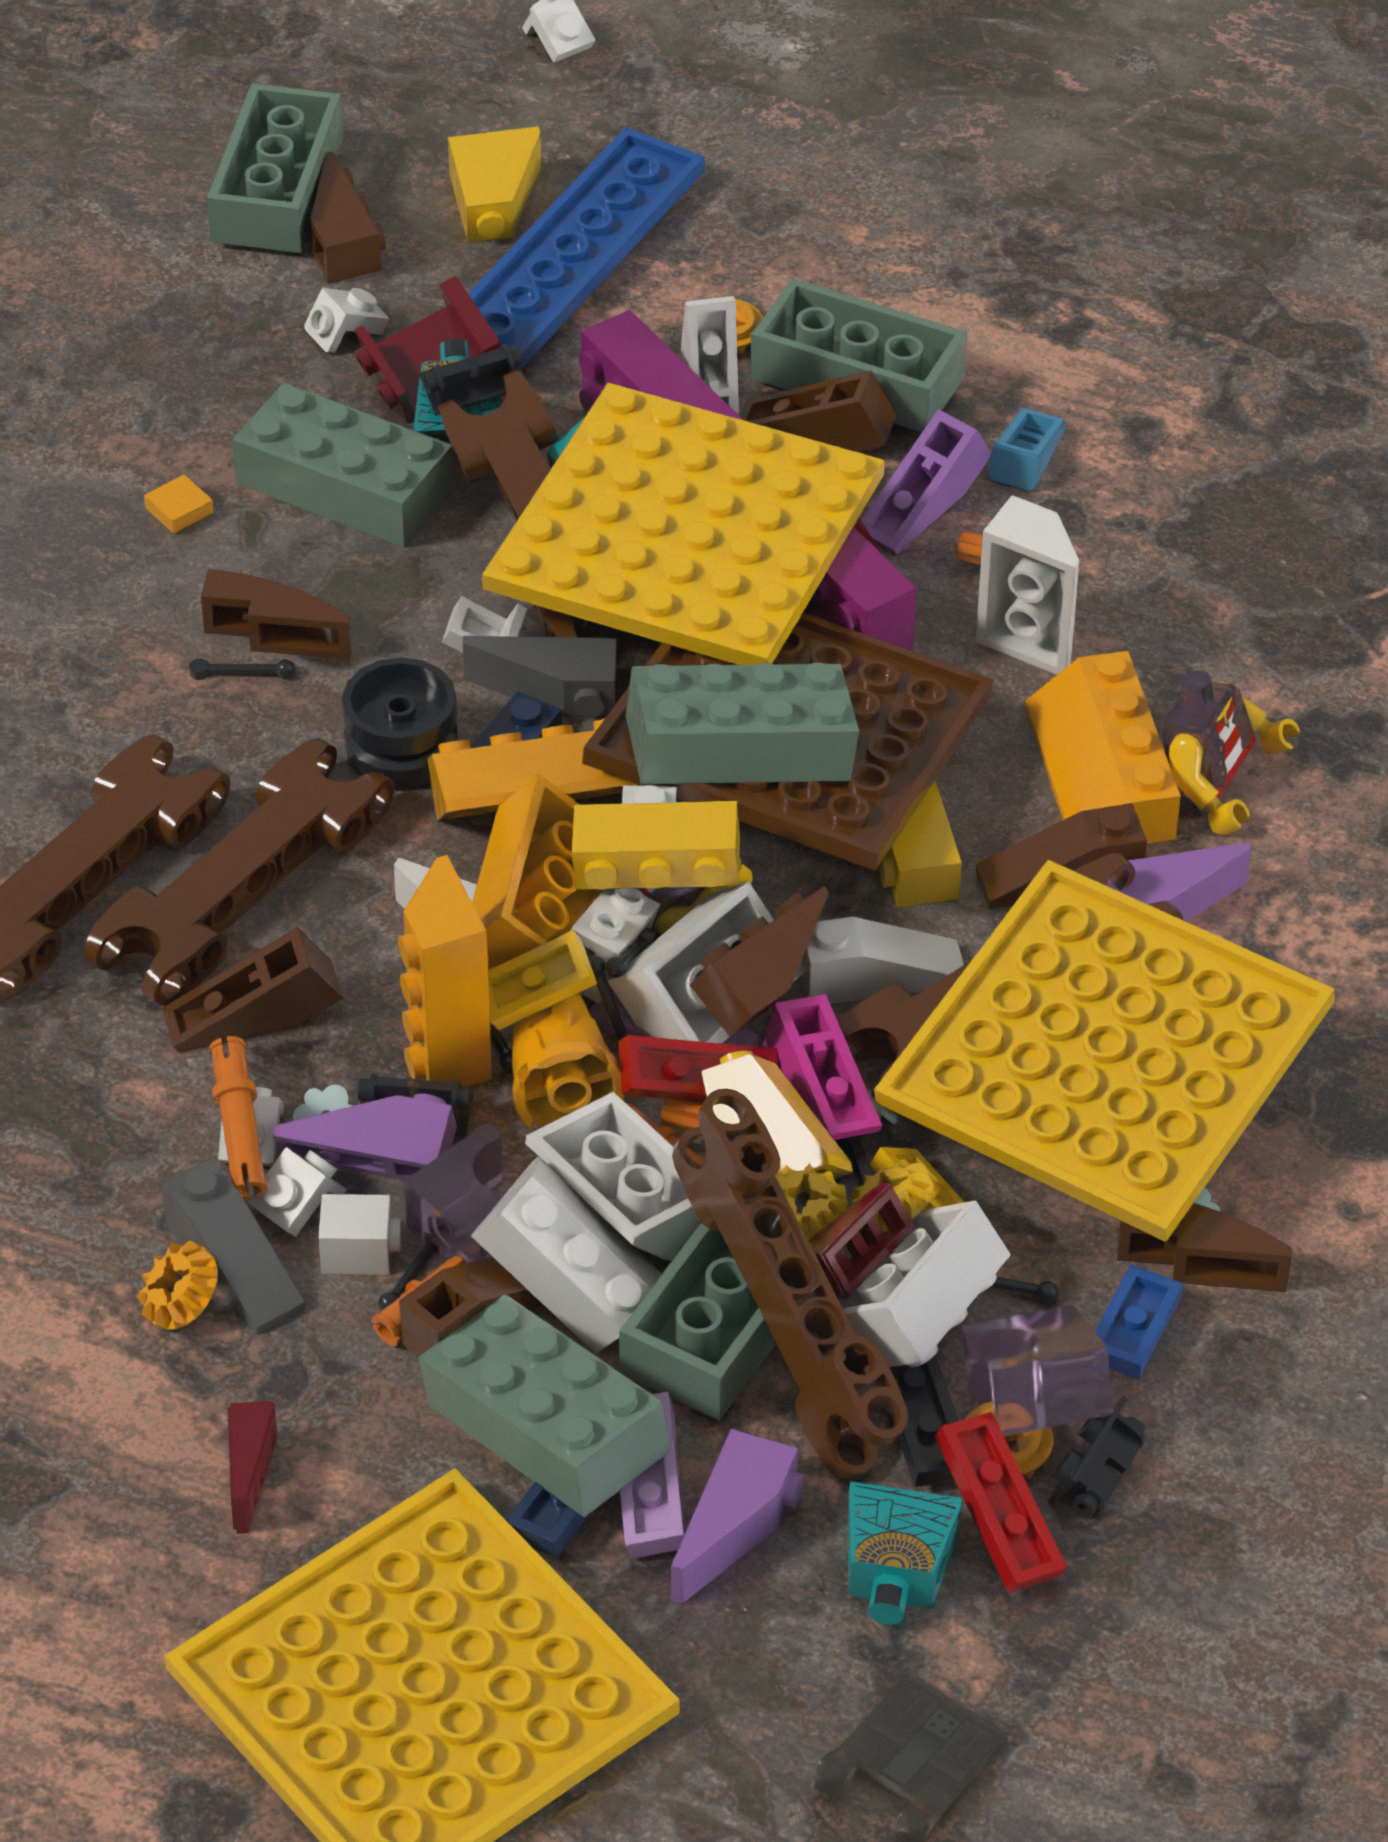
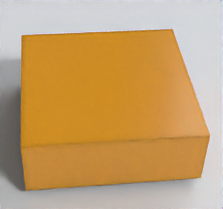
[144,475,214,534]

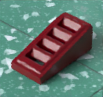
[808,1182,916,1300]
[228,1401,278,1534]

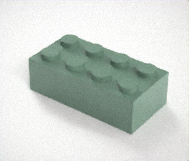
[207,83,344,253]
[751,278,968,432]
[232,382,454,548]
[626,663,859,784]
[619,1203,804,1421]
[418,1294,671,1517]

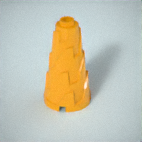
[512,992,624,1131]

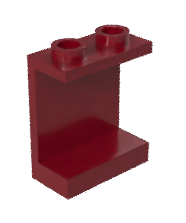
[355,276,501,423]

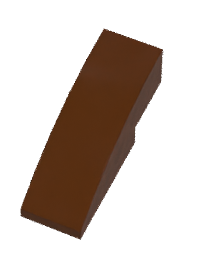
[201,569,352,660]
[1117,1203,1292,1292]

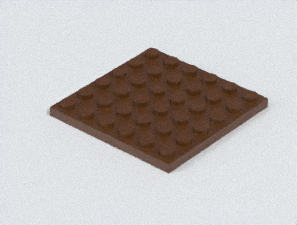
[582,612,993,871]

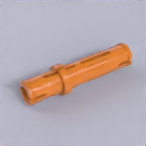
[209,1036,268,1200]

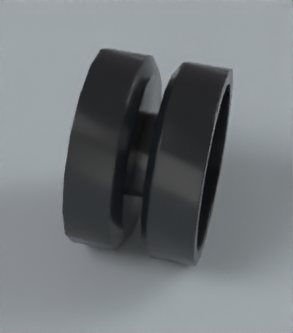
[342,657,458,789]

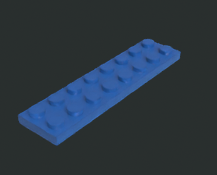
[468,127,705,370]

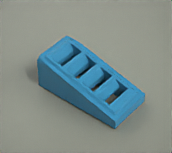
[988,408,1067,491]

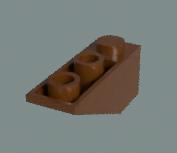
[310,151,386,284]
[690,886,829,1037]
[399,1256,541,1357]

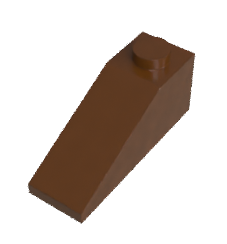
[740,370,897,452]
[976,803,1147,909]
[162,927,343,1053]

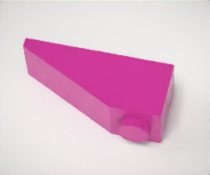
[763,994,882,1140]

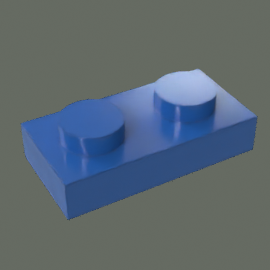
[1086,1264,1184,1380]

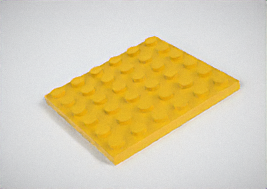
[482,383,884,665]
[874,860,1335,1242]
[164,1468,680,1842]

